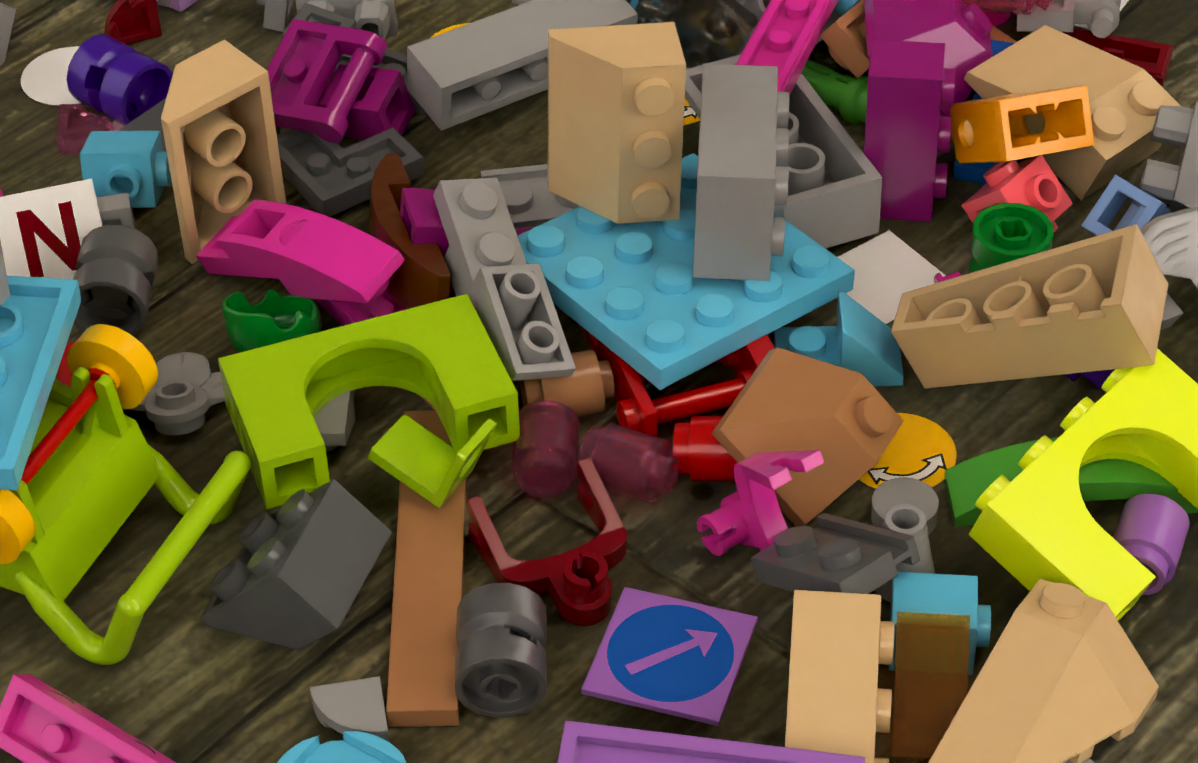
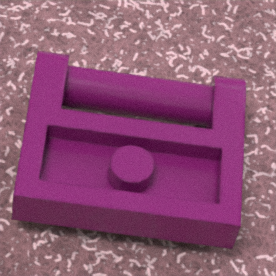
[267,19,388,143]

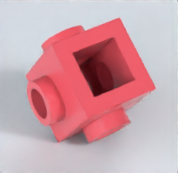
[961,155,1073,233]

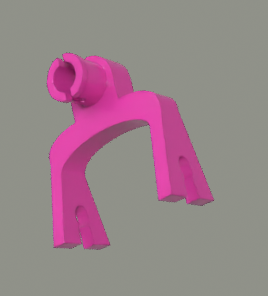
[697,450,824,556]

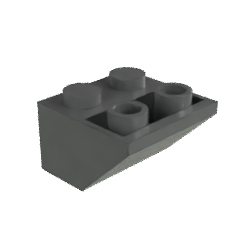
[200,479,392,650]

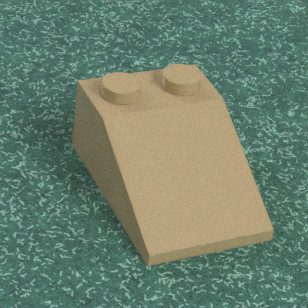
[964,25,1180,201]

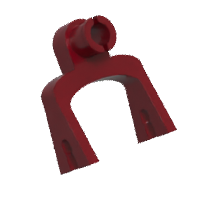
[467,457,627,626]

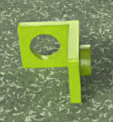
[368,414,497,509]

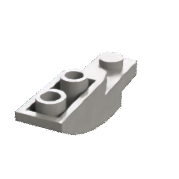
[433,178,576,381]

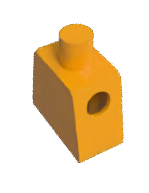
[950,85,1094,163]

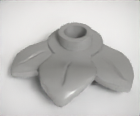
[131,352,225,435]

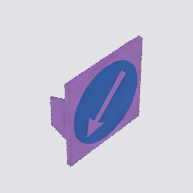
[581,587,758,726]

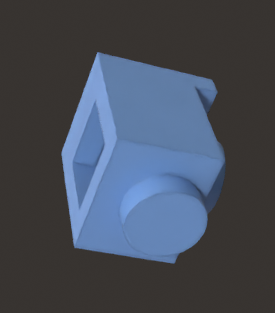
[1081,174,1172,236]

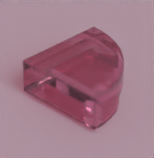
[57,104,114,155]

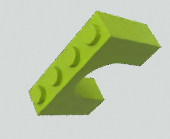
[218,294,520,509]

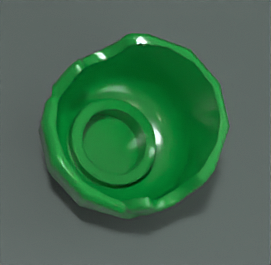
[221,289,322,352]

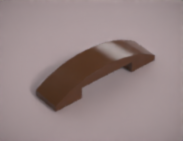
[368,154,451,310]

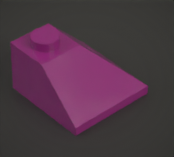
[864,0,993,117]

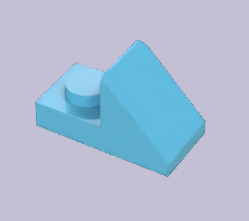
[773,291,904,386]

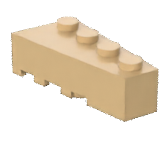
[891,224,1168,389]

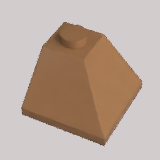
[711,347,904,526]

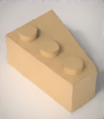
[785,590,894,763]

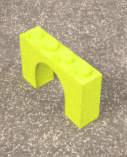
[968,348,1198,621]

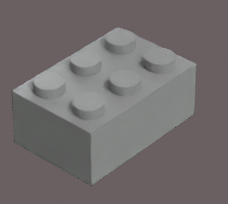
[693,63,789,281]

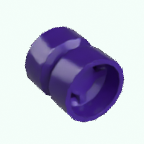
[66,34,173,126]

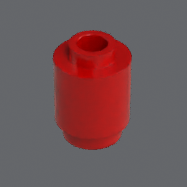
[673,416,738,482]

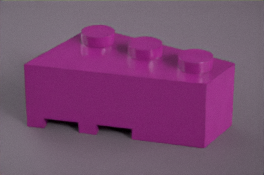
[864,39,956,222]

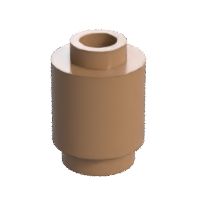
[518,349,615,423]

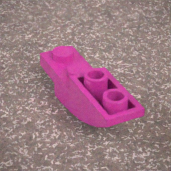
[195,200,405,303]

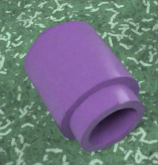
[1113,494,1190,595]

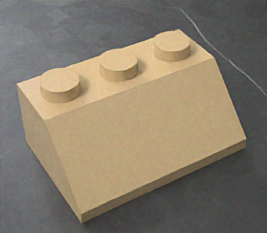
[547,22,686,224]
[161,39,286,264]

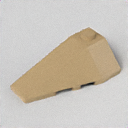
[928,578,1159,763]

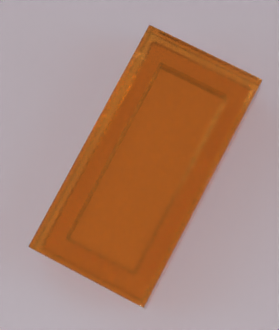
[891,612,970,760]

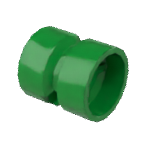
[968,203,1054,274]

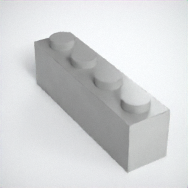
[407,0,638,131]

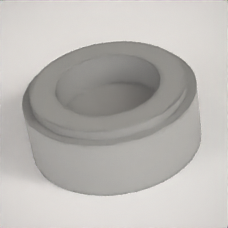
[871,477,939,535]

